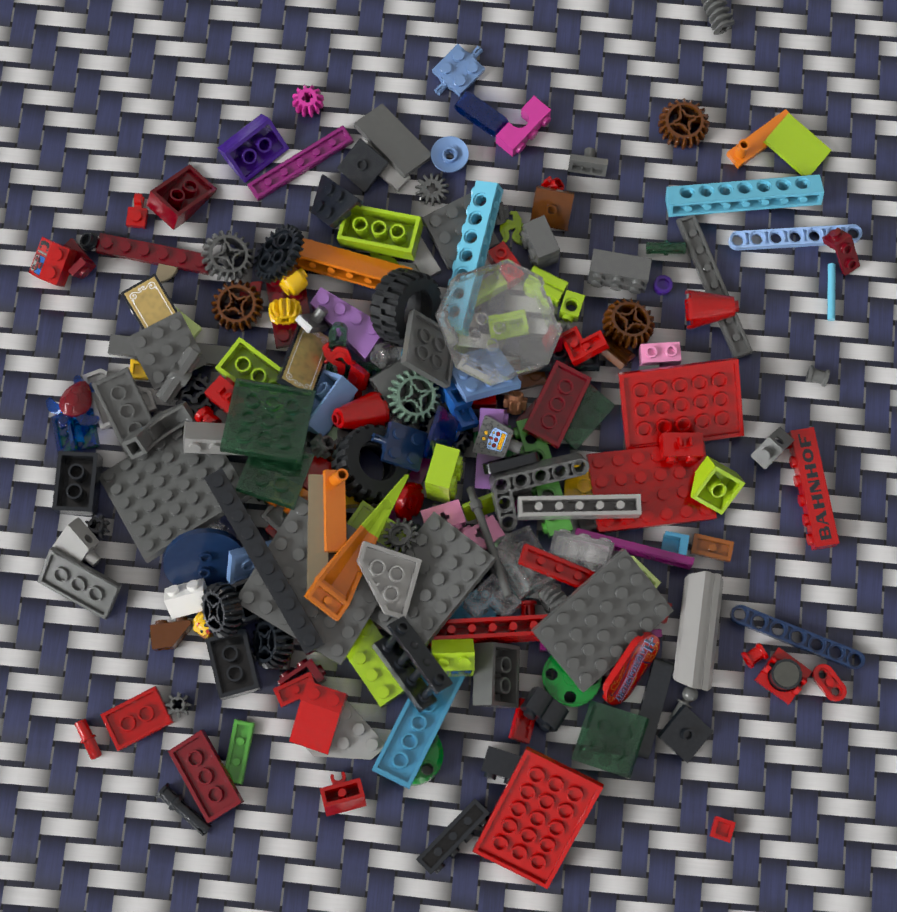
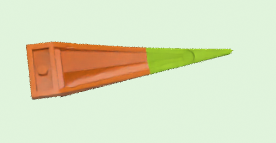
[304,474,409,621]

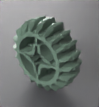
[387,370,441,423]

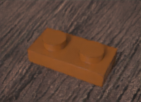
[690,533,734,562]

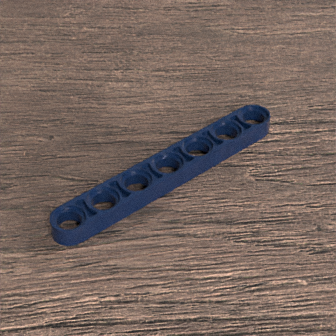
[730,605,865,670]

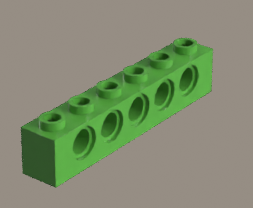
[513,418,573,538]

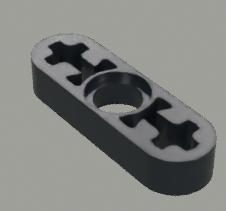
[482,450,540,474]

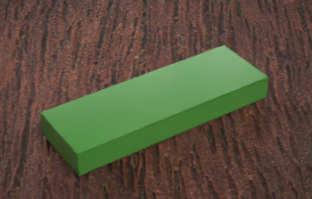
[225,719,255,785]

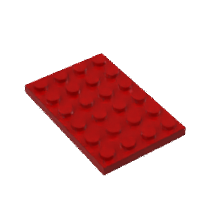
[618,357,744,450]
[586,441,717,533]
[472,746,604,889]

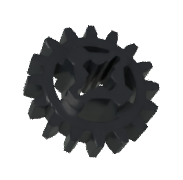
[174,373,212,414]

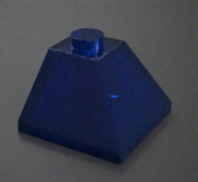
[423,405,461,459]

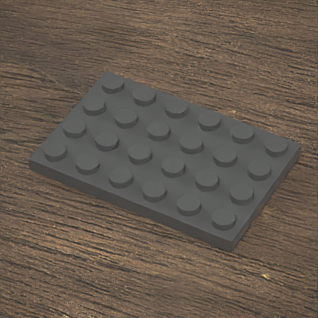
[370,512,497,647]
[531,548,674,693]

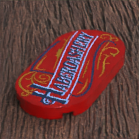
[602,632,660,705]

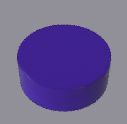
[653,275,673,296]

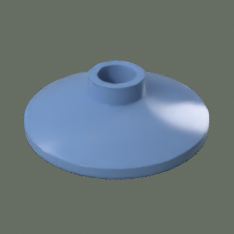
[431,136,469,173]

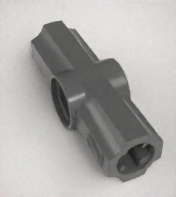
[156,346,203,405]

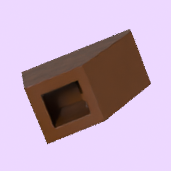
[150,617,194,651]

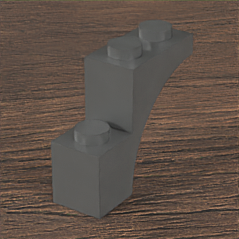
[121,401,195,459]

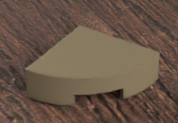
[156,264,178,284]

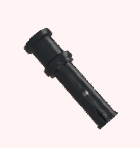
[155,783,212,836]

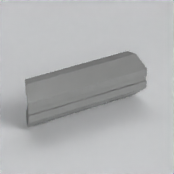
[673,571,724,691]

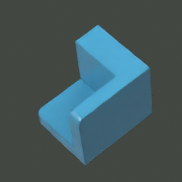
[661,531,690,555]

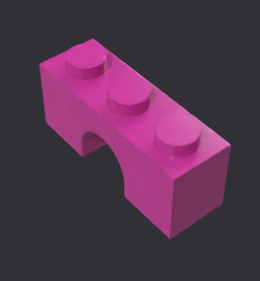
[496,96,551,157]

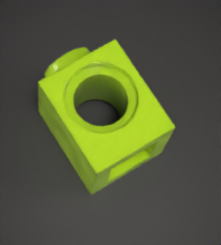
[559,290,585,323]

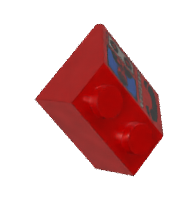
[29,237,78,287]

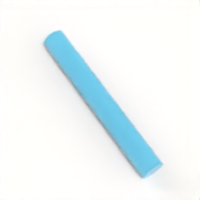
[827,263,836,321]

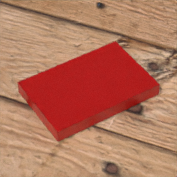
[100,686,174,751]

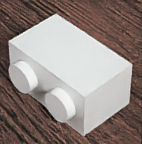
[164,578,207,619]

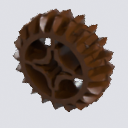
[658,98,710,150]
[211,280,264,332]
[602,298,655,349]

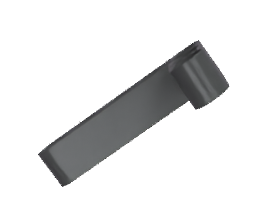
[489,453,589,531]

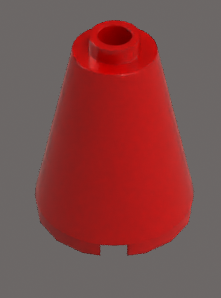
[685,290,739,329]
[332,391,389,429]

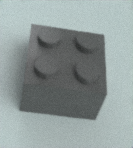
[520,215,560,269]

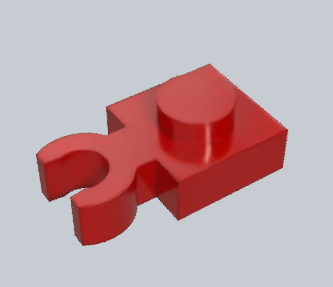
[347,363,370,400]

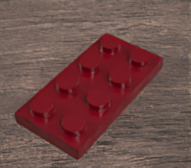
[266,268,310,349]
[522,360,592,449]
[168,729,244,824]

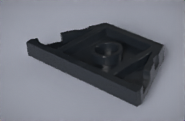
[311,174,364,229]

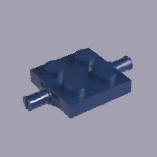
[371,421,434,472]

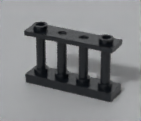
[372,616,453,713]

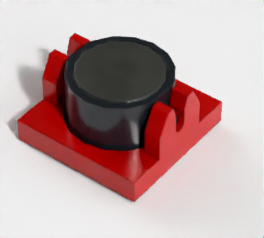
[754,647,812,705]

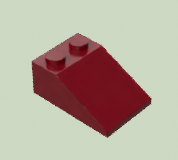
[146,164,217,230]

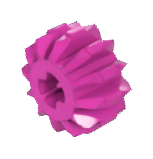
[292,84,324,118]

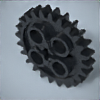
[253,224,305,284]

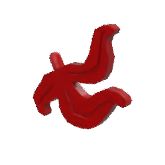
[322,342,356,376]

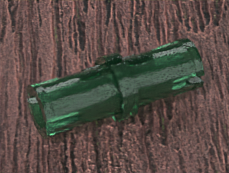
[646,240,686,256]

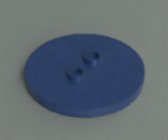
[163,528,243,586]

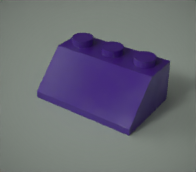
[217,114,289,183]

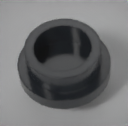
[80,232,98,251]

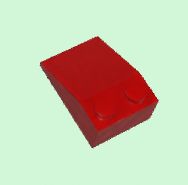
[289,681,348,755]

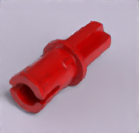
[74,719,102,760]

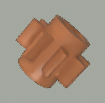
[503,391,528,415]

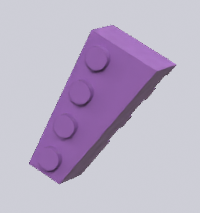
[310,287,384,365]
[475,408,509,489]

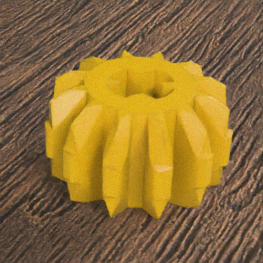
[268,297,302,325]

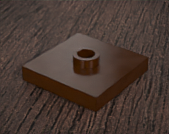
[530,186,575,231]

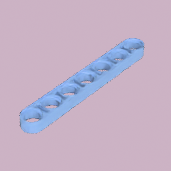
[728,224,862,251]

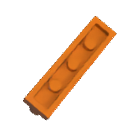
[726,109,789,169]
[323,468,348,553]

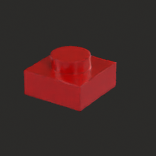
[709,816,736,843]

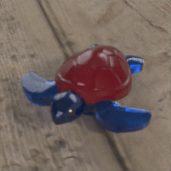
[46,375,100,429]

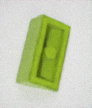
[462,493,503,522]

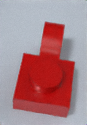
[126,193,149,229]

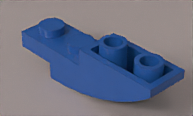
[433,379,479,432]

